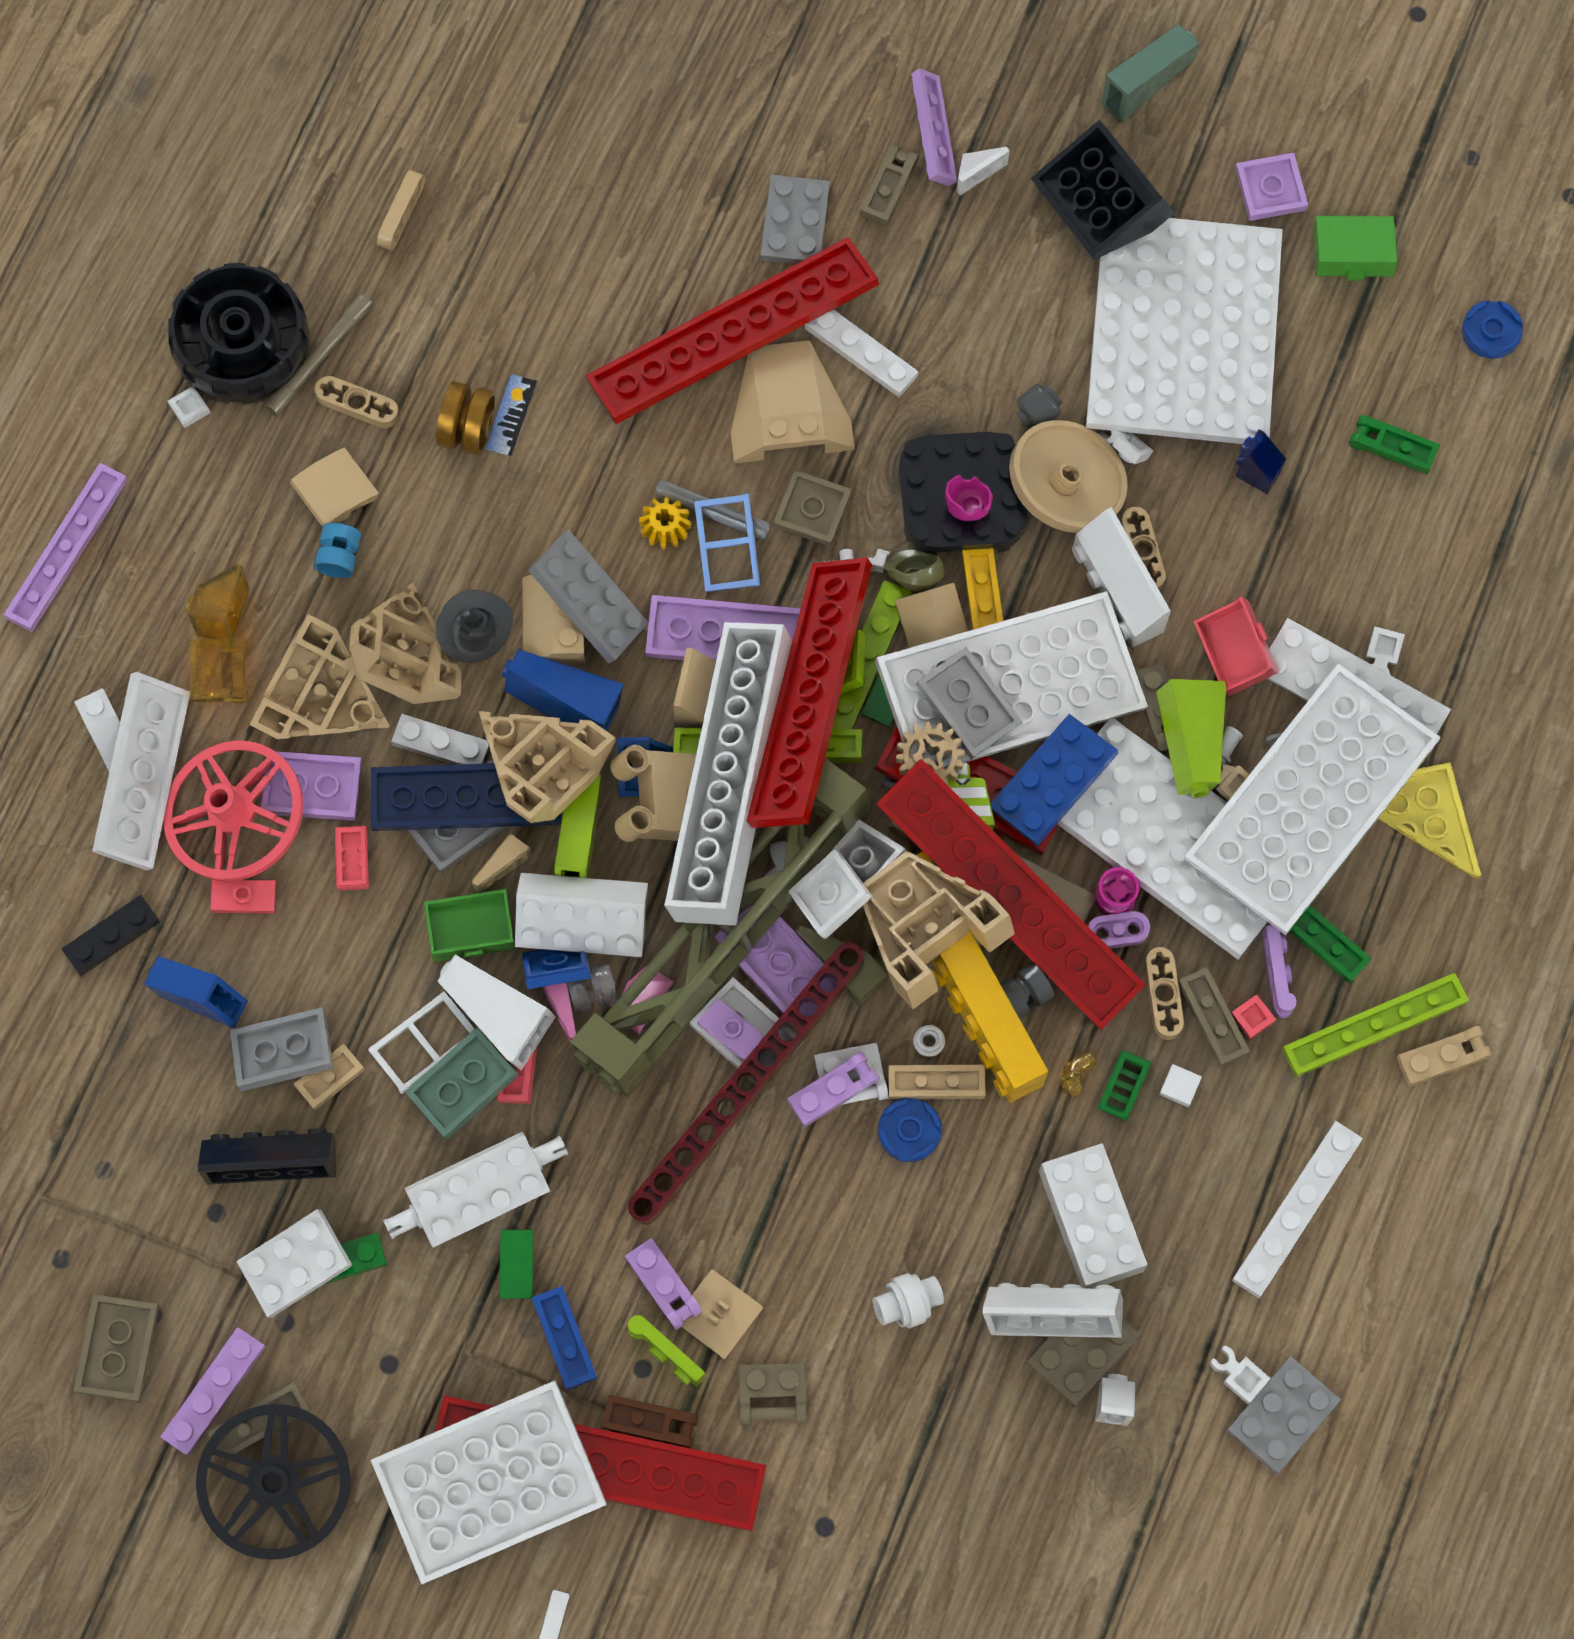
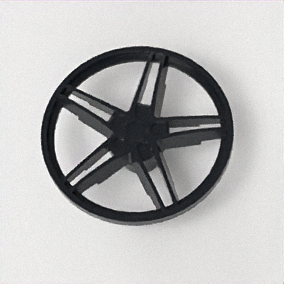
[196,1404,351,1559]

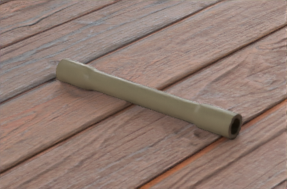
[264,294,373,417]

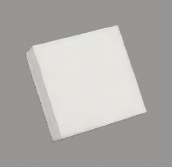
[167,387,210,428]
[1159,1064,1202,1108]

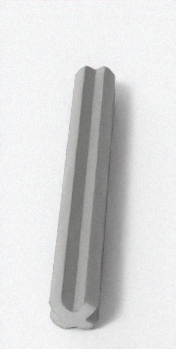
[655,480,770,540]

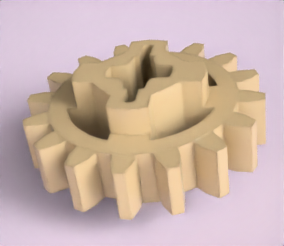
[896,721,965,785]

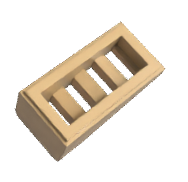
[472,834,531,893]

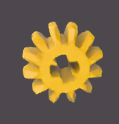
[639,496,691,550]

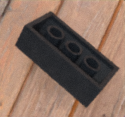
[198,1128,336,1185]

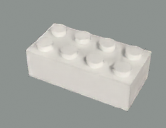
[515,873,648,957]
[1039,1143,1147,1289]

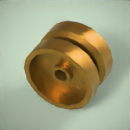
[436,381,496,456]

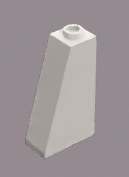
[438,955,556,1071]

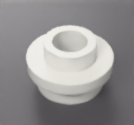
[913,1025,945,1057]

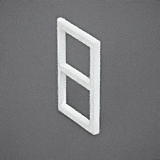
[368,991,474,1094]

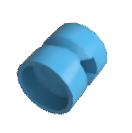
[314,523,362,578]

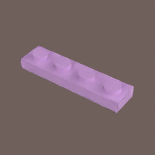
[911,68,957,186]
[160,1327,265,1457]

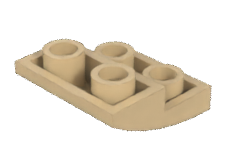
[290,447,379,526]

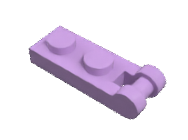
[1262,925,1297,1019]
[787,1052,880,1128]
[625,1238,703,1331]

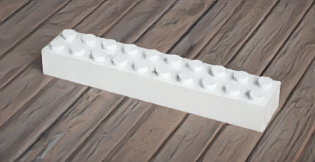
[664,622,792,926]

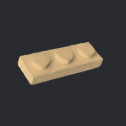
[888,1065,986,1099]

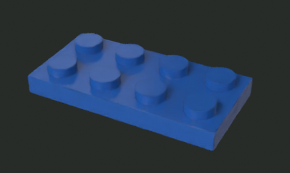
[990,713,1118,847]

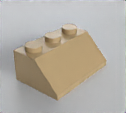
[522,575,585,666]

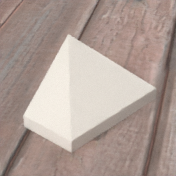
[957,147,1010,195]

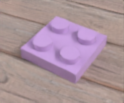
[1235,153,1308,221]

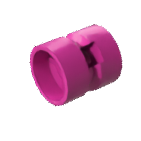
[1095,867,1140,915]

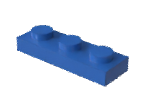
[532,1286,597,1391]

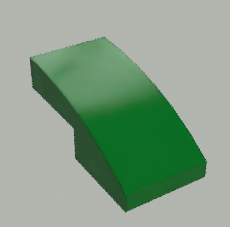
[500,1229,534,1299]

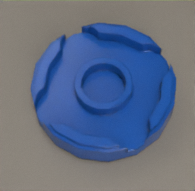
[1462,300,1523,359]
[878,1098,942,1162]

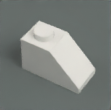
[1095,1374,1135,1426]

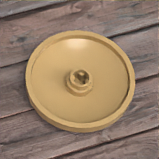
[1009,420,1128,533]

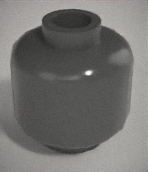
[1016,384,1062,428]

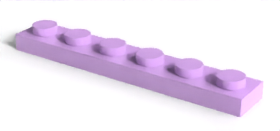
[4,463,128,632]

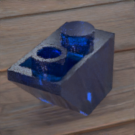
[1235,429,1287,495]

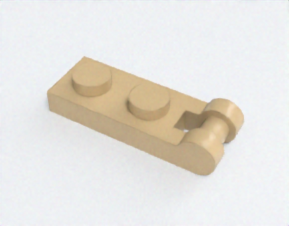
[1396,1026,1493,1087]

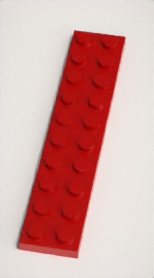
[586,237,879,425]
[747,557,872,828]
[875,759,1146,1030]
[435,1396,766,1532]

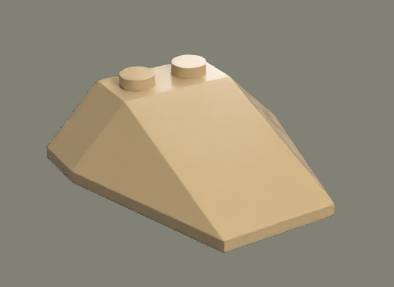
[731,340,855,463]

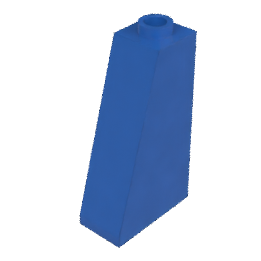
[502,649,624,731]

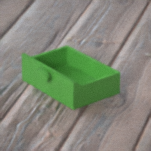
[1313,216,1397,281]
[424,889,515,962]

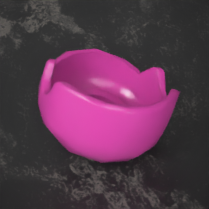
[945,475,993,521]

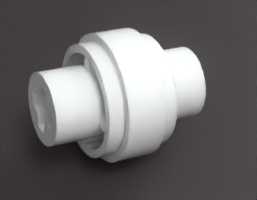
[872,1273,944,1328]

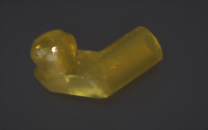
[1061,1051,1097,1097]

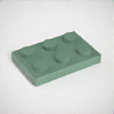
[405,1027,519,1140]

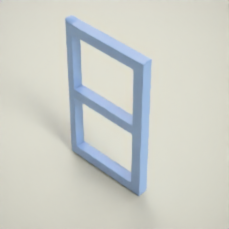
[694,493,760,593]

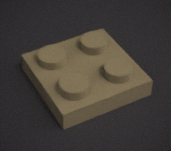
[773,469,852,547]

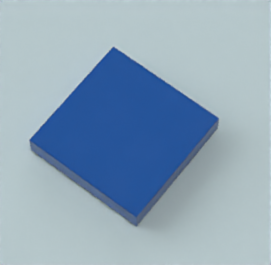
[522,949,591,989]

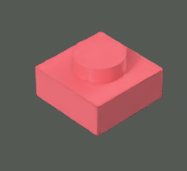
[1231,994,1276,1040]

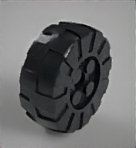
[168,263,309,404]

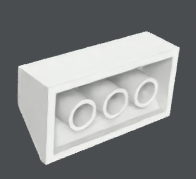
[1072,507,1171,648]
[983,1283,1123,1338]

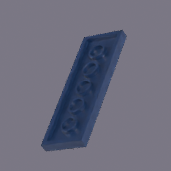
[371,763,562,831]

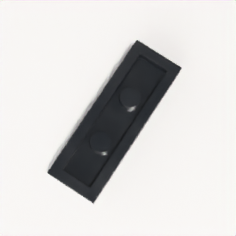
[61,895,160,977]

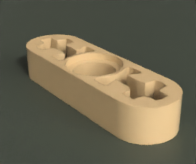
[377,170,425,251]
[315,376,399,428]
[1121,507,1166,591]
[1145,947,1184,1040]

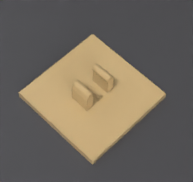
[681,1269,764,1360]

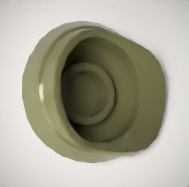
[884,550,945,593]

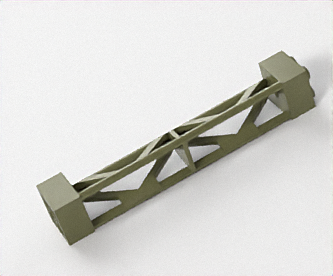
[570,758,872,1098]

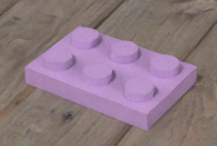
[261,751,362,821]

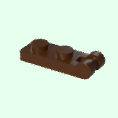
[601,1395,699,1449]

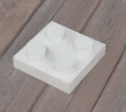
[788,849,873,939]

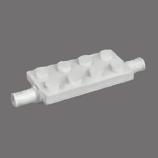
[383,1132,568,1248]

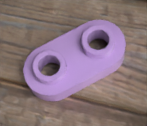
[1088,911,1150,949]

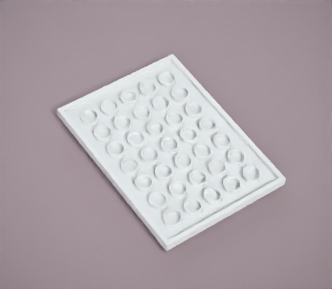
[1086,218,1283,447]

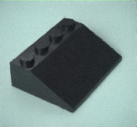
[1031,119,1175,260]

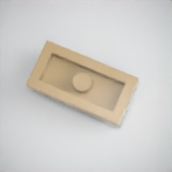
[293,1044,365,1111]

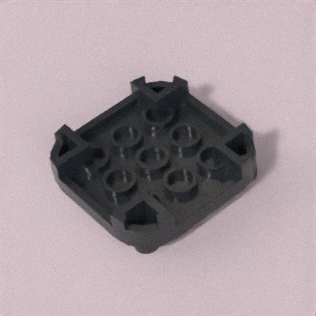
[898,432,1027,555]

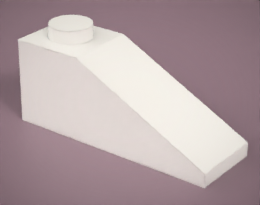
[74,688,120,772]

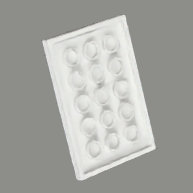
[371,1380,607,1585]

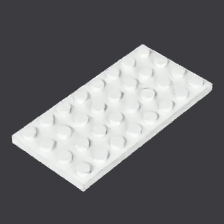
[875,591,1148,769]
[1184,663,1441,935]
[1058,719,1268,960]

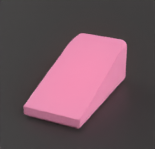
[543,982,576,1044]

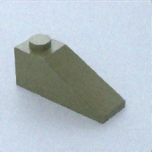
[796,925,888,1007]

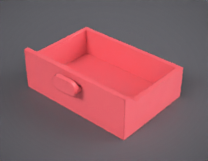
[1193,596,1279,696]

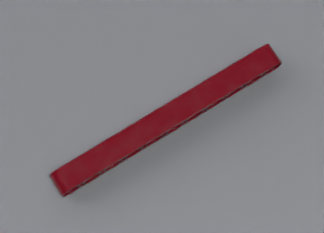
[628,942,864,1225]

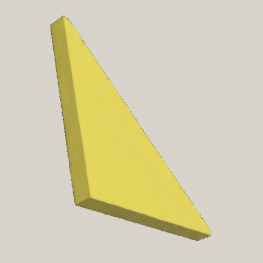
[1378,762,1481,878]

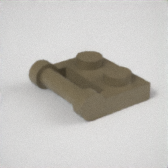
[739,1363,807,1425]

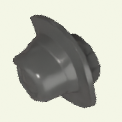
[436,590,513,663]

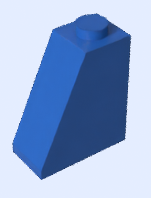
[144,956,248,1029]

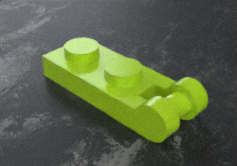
[628,1315,705,1387]

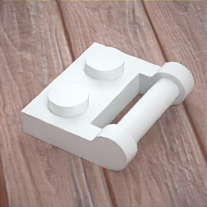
[814,1043,889,1105]

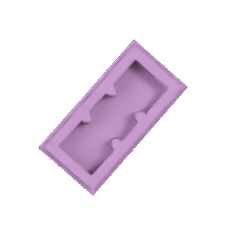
[697,998,765,1061]

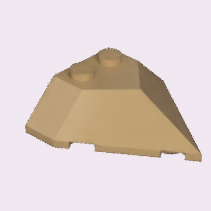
[349,583,462,704]
[249,614,390,739]
[479,711,616,823]

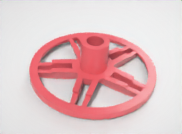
[163,741,304,881]

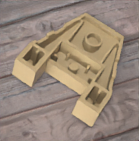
[863,851,1015,1009]

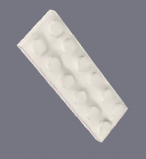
[1267,618,1451,734]
[92,672,190,871]

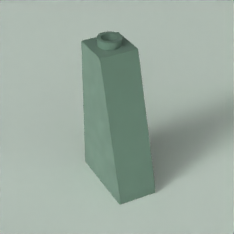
[1101,25,1199,123]

